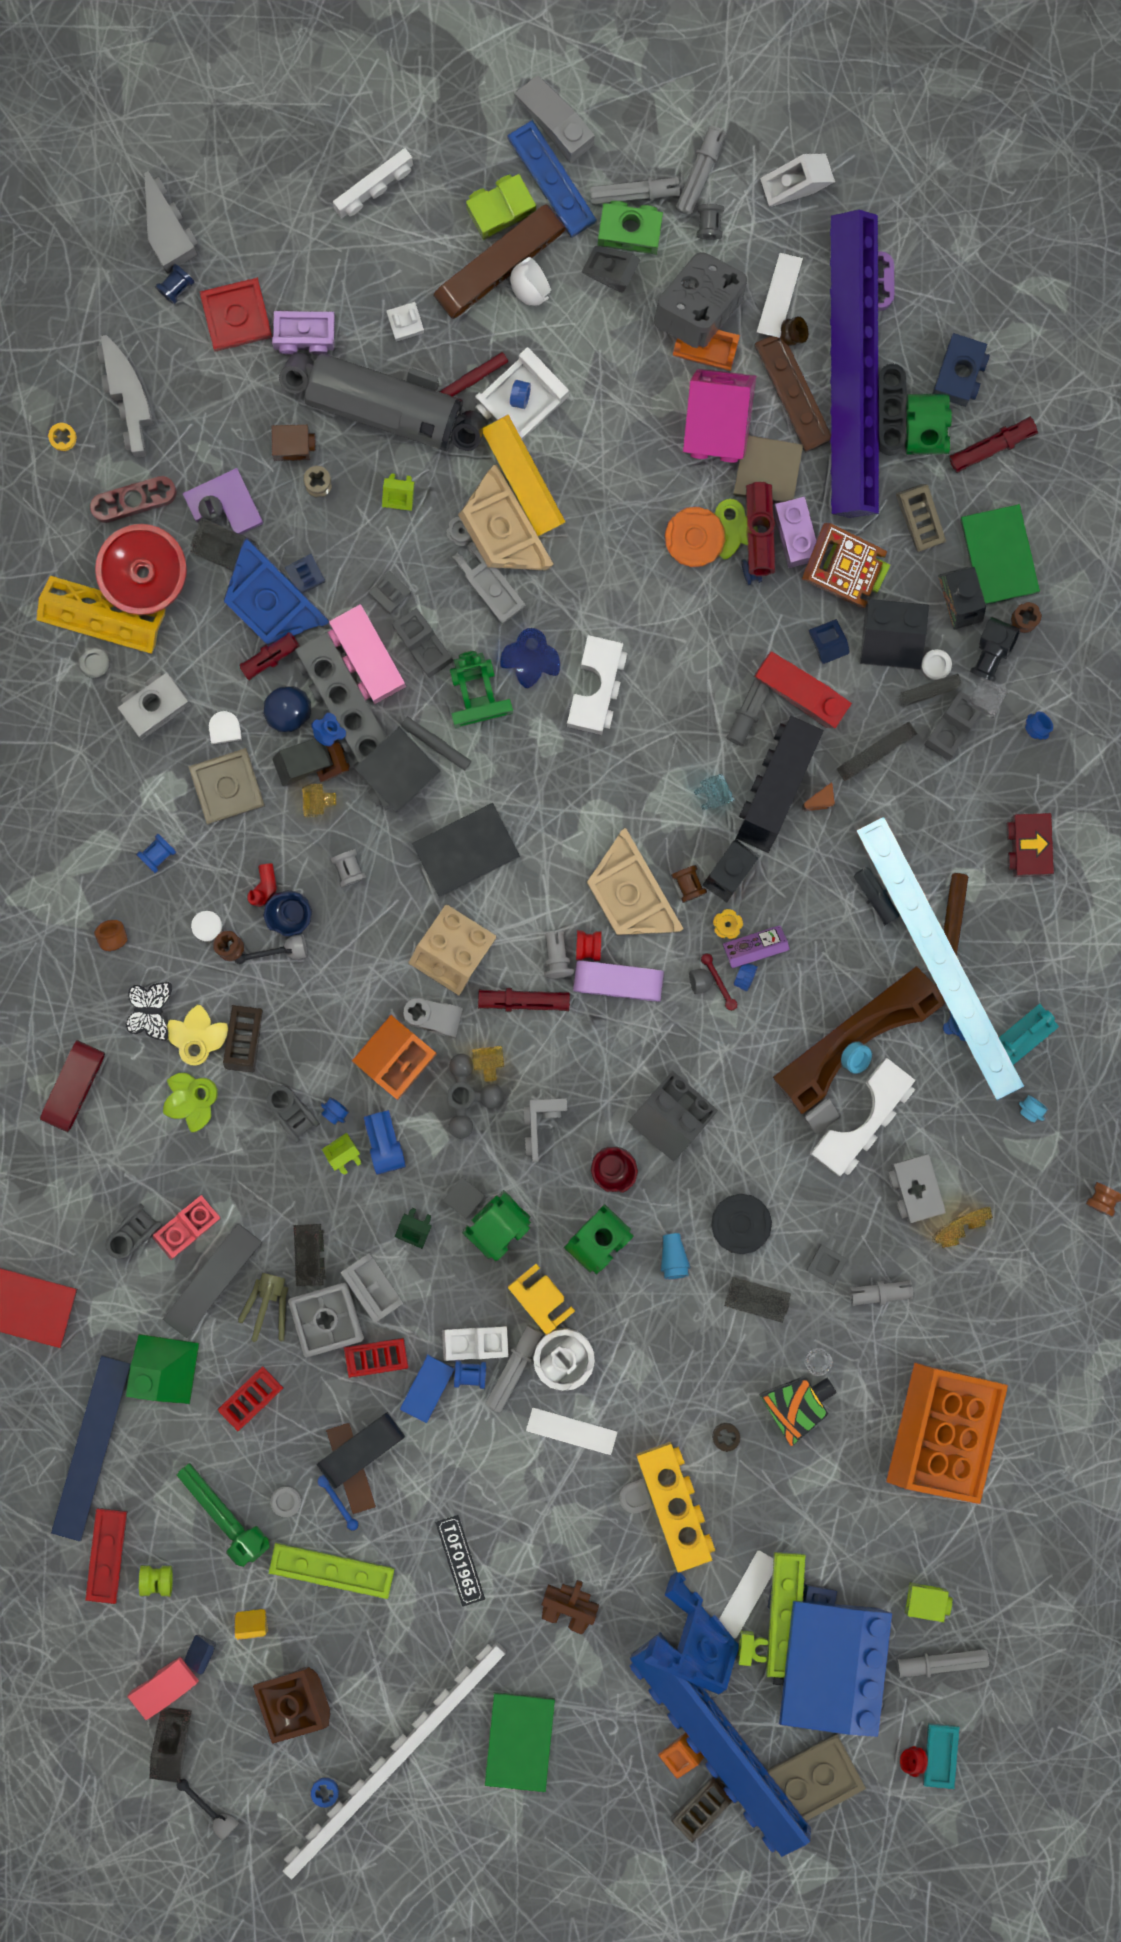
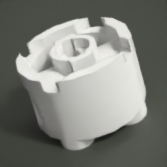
[533,1327,595,1391]

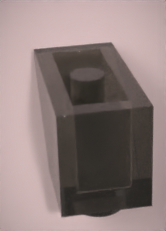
[149,1707,192,1783]

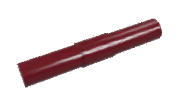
[439,352,508,397]

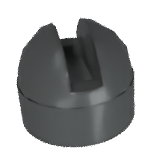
[198,495,223,521]
[689,969,713,994]

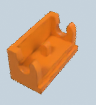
[673,330,740,371]

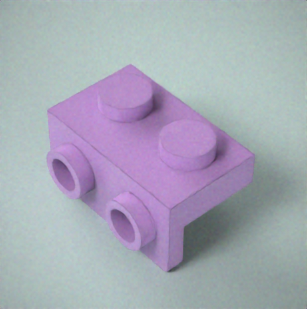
[272,311,335,355]

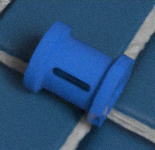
[136,834,176,873]
[454,1360,486,1389]

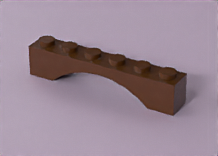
[773,966,946,1114]

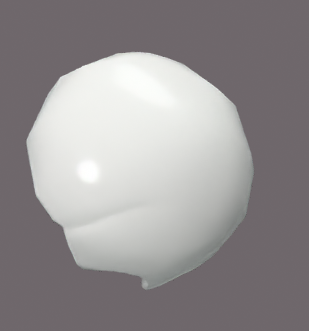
[510,257,551,306]

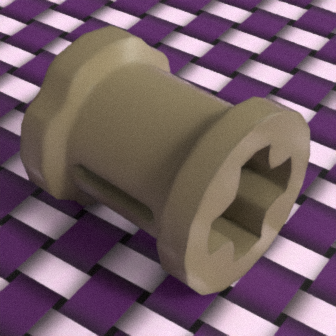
[303,466,332,498]

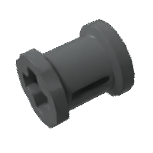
[697,204,724,240]

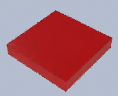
[199,277,273,352]

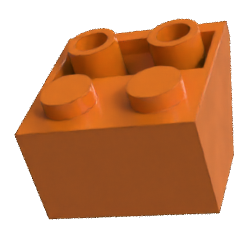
[352,1015,437,1100]

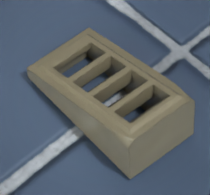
[896,484,946,552]

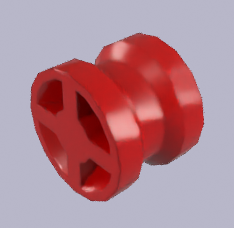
[576,930,602,961]

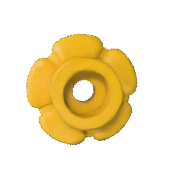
[713,909,743,939]

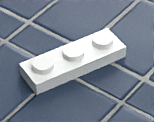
[333,148,413,219]

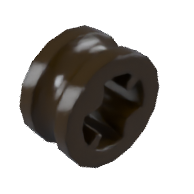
[781,316,809,346]
[712,1423,741,1452]

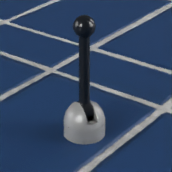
[235,934,308,964]
[176,1779,240,1842]

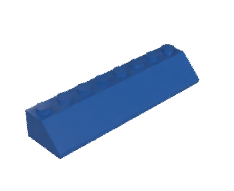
[630,1632,811,1857]

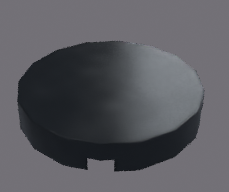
[711,1194,772,1254]

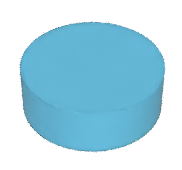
[841,1042,872,1074]

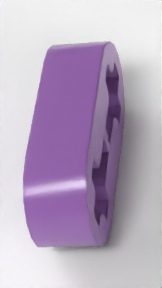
[878,251,894,311]

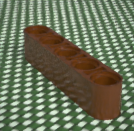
[433,204,566,319]

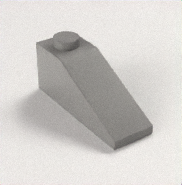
[514,75,595,163]

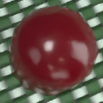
[590,1146,638,1193]

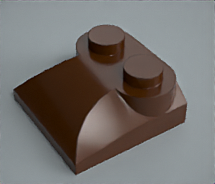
[253,1667,331,1744]

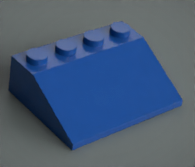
[779,1601,892,1737]

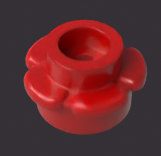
[900,1746,928,1777]

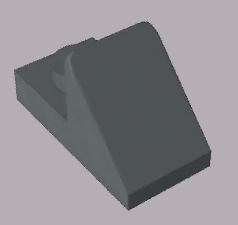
[582,246,640,293]

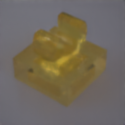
[302,784,337,817]
[472,1046,504,1082]

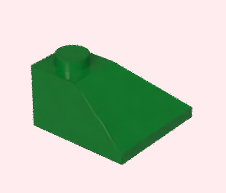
[126,1334,199,1404]

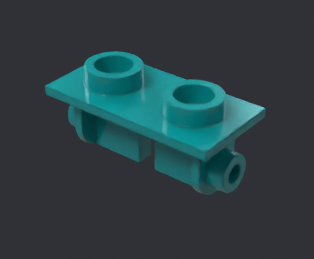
[999,1003,1059,1065]

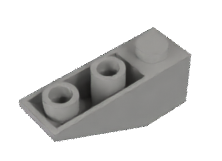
[144,171,198,273]

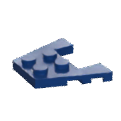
[644,1572,739,1695]

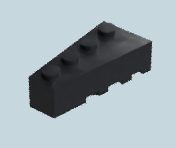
[736,716,824,853]

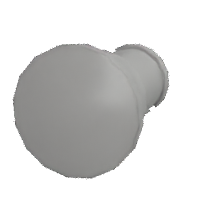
[544,931,574,979]

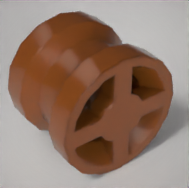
[1086,1182,1121,1218]

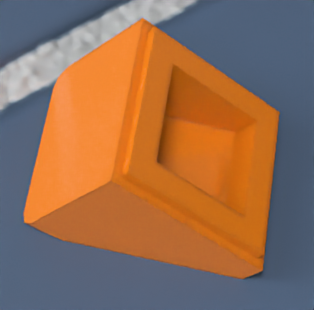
[658,1732,704,1779]

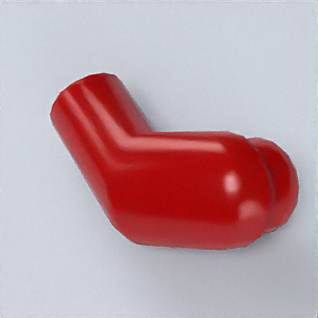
[247,863,277,907]

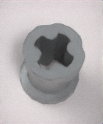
[331,849,366,887]

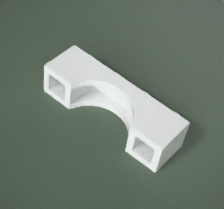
[810,1058,915,1176]

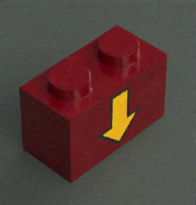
[1006,813,1054,877]

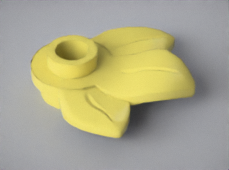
[167,1005,228,1066]

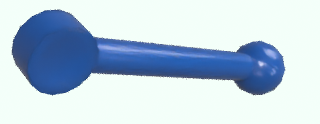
[318,1475,358,1531]

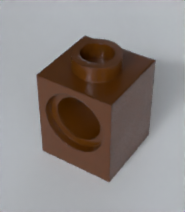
[271,424,316,461]

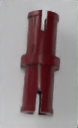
[239,632,300,681]

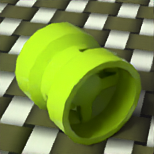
[139,1565,173,1597]

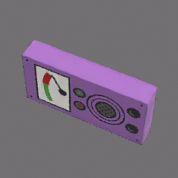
[723,925,790,968]

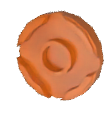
[665,507,726,567]

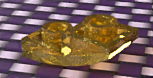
[932,1206,993,1248]

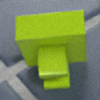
[382,474,414,511]
[322,1133,361,1175]
[737,1630,769,1666]

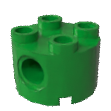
[905,394,952,455]
[462,1190,531,1262]
[563,1204,634,1275]

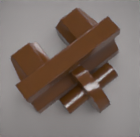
[541,1580,599,1634]

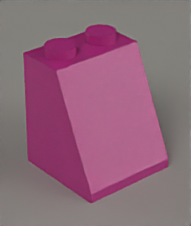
[683,369,757,462]

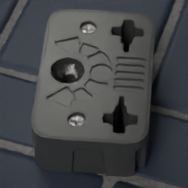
[654,252,747,348]

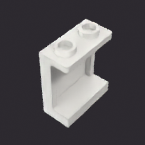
[475,347,569,440]

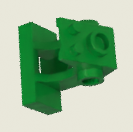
[450,651,513,728]

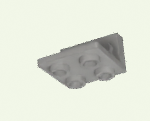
[524,1099,567,1162]

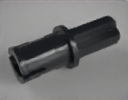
[854,867,901,926]

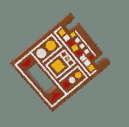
[802,523,887,608]

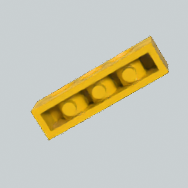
[636,1442,715,1573]

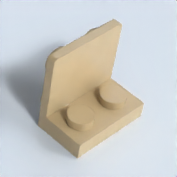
[409,905,496,995]

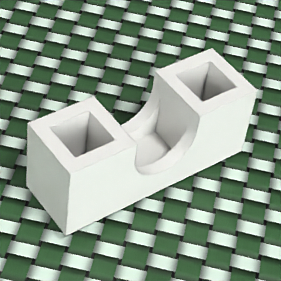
[567,635,627,735]

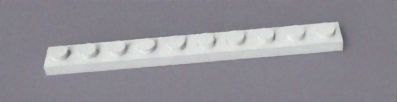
[283,1642,506,1880]

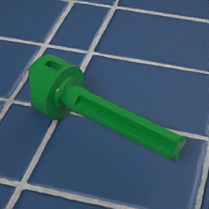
[176,1463,270,1567]

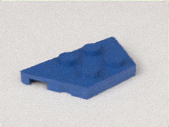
[224,537,329,644]

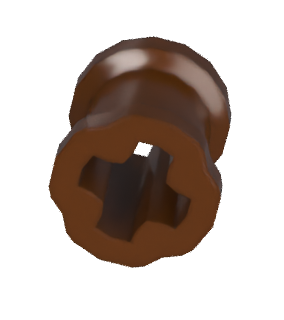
[1011,602,1042,633]
[671,865,707,903]

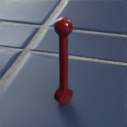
[701,953,737,1011]

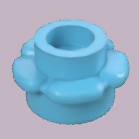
[1019,1095,1048,1123]

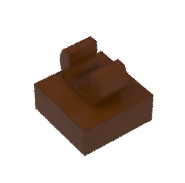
[317,742,350,782]

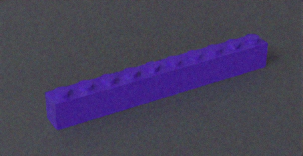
[830,209,879,518]

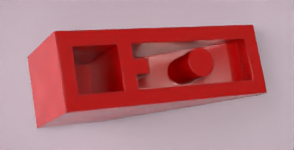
[754,651,852,728]

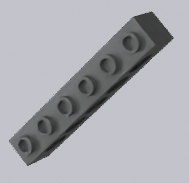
[294,632,391,811]

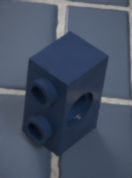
[932,333,990,407]

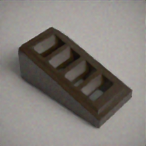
[223,1005,263,1073]
[670,1777,733,1843]

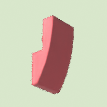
[152,1195,220,1260]
[127,1657,199,1720]

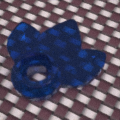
[500,628,560,688]

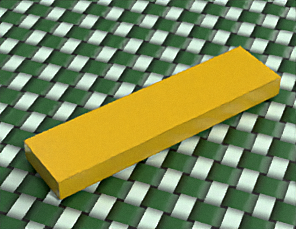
[482,414,565,536]

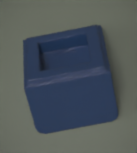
[809,619,850,664]
[184,1635,217,1675]

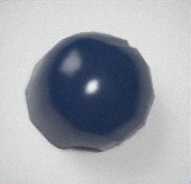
[263,686,311,732]
[263,890,313,936]

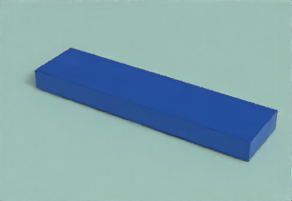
[507,120,597,238]

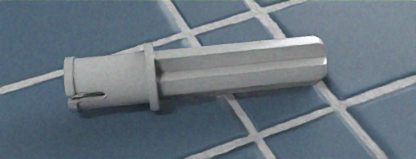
[676,125,727,215]
[590,176,680,205]
[486,1325,544,1412]
[897,1649,989,1679]

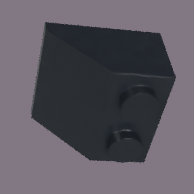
[860,599,929,670]

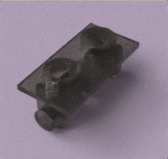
[293,1224,326,1286]
[724,1277,791,1323]

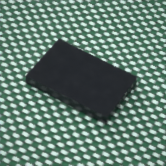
[412,802,520,898]

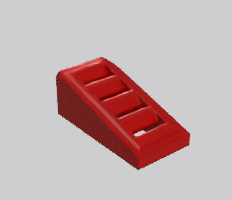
[344,1337,409,1378]
[217,1366,284,1431]

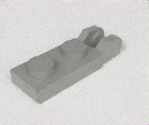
[452,541,526,625]

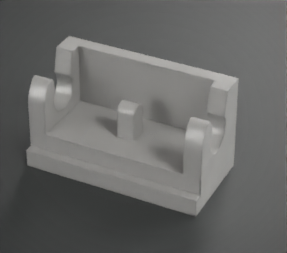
[340,1253,403,1323]

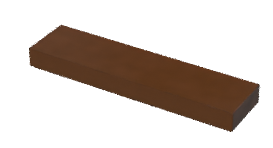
[754,335,831,453]

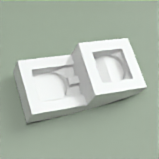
[442,1326,508,1361]

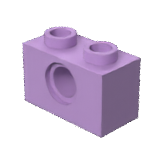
[773,497,816,568]

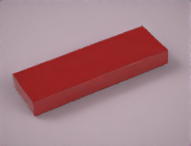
[85,1508,128,1604]

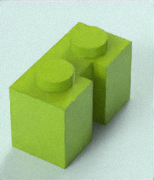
[466,174,536,240]

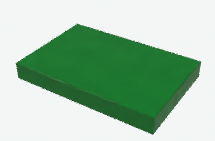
[960,504,1040,605]
[485,1692,555,1792]

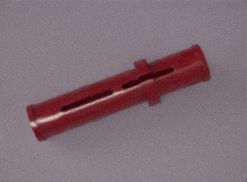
[948,416,1038,473]
[478,988,570,1012]

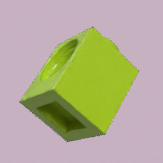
[904,1582,953,1622]

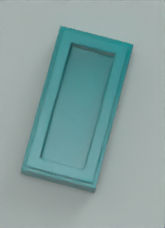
[923,1723,960,1789]

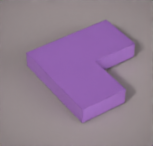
[183,468,263,536]

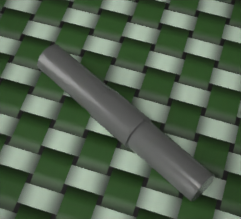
[401,716,472,771]

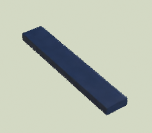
[51,1355,131,1541]

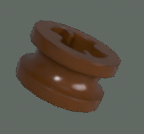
[213,931,244,961]

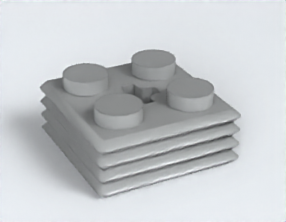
[288,1282,364,1358]

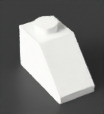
[760,154,835,206]

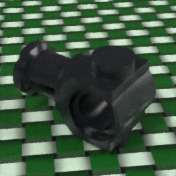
[970,617,1020,682]

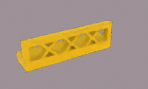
[36,576,166,654]

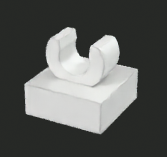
[387,302,424,342]

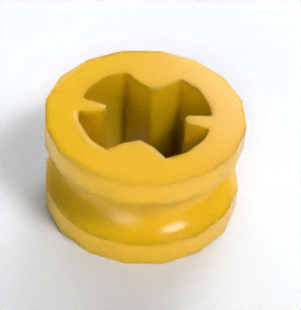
[48,423,77,451]

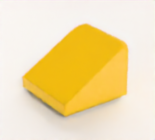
[235,1609,268,1640]

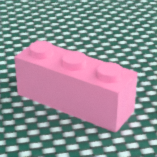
[328,604,406,704]

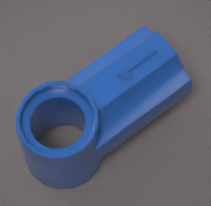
[364,1110,406,1175]

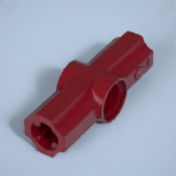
[746,482,775,576]

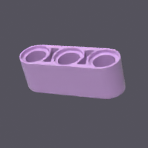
[573,961,664,1002]

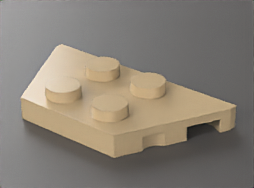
[458,464,554,570]
[587,828,683,935]

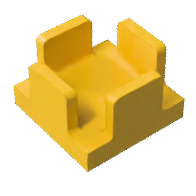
[508,1263,575,1335]

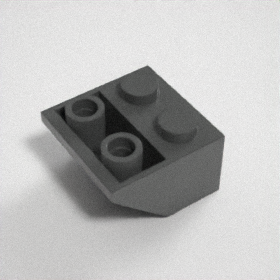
[628,1071,718,1162]

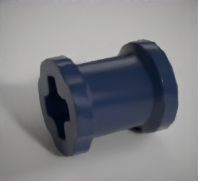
[155,264,195,305]

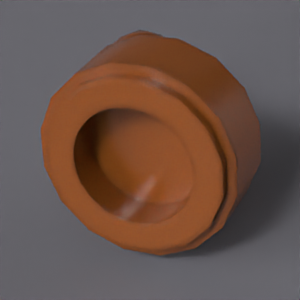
[94,920,128,951]

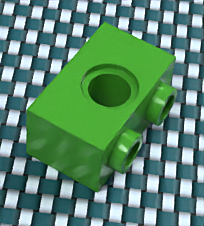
[598,201,663,255]

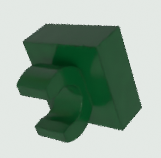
[395,1208,432,1249]

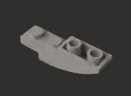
[97,335,154,458]

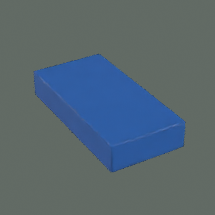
[400,1355,455,1423]

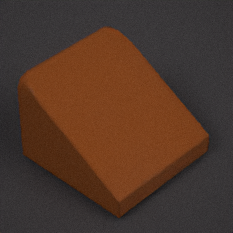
[802,783,835,811]

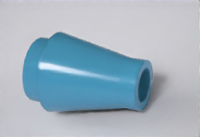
[661,1233,691,1279]

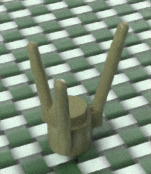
[238,1273,288,1342]

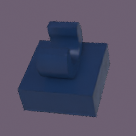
[285,554,326,593]

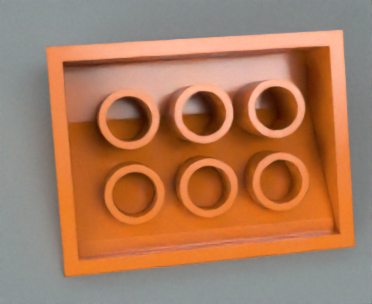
[886,1363,1008,1504]

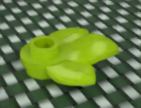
[714,499,758,560]
[163,1073,218,1132]

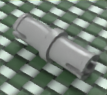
[849,1280,913,1306]

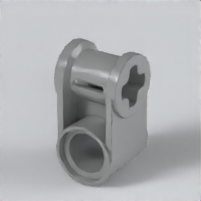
[403,998,463,1038]

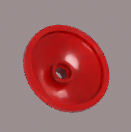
[95,524,187,615]

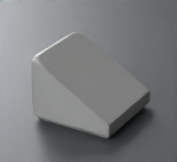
[803,1099,839,1134]

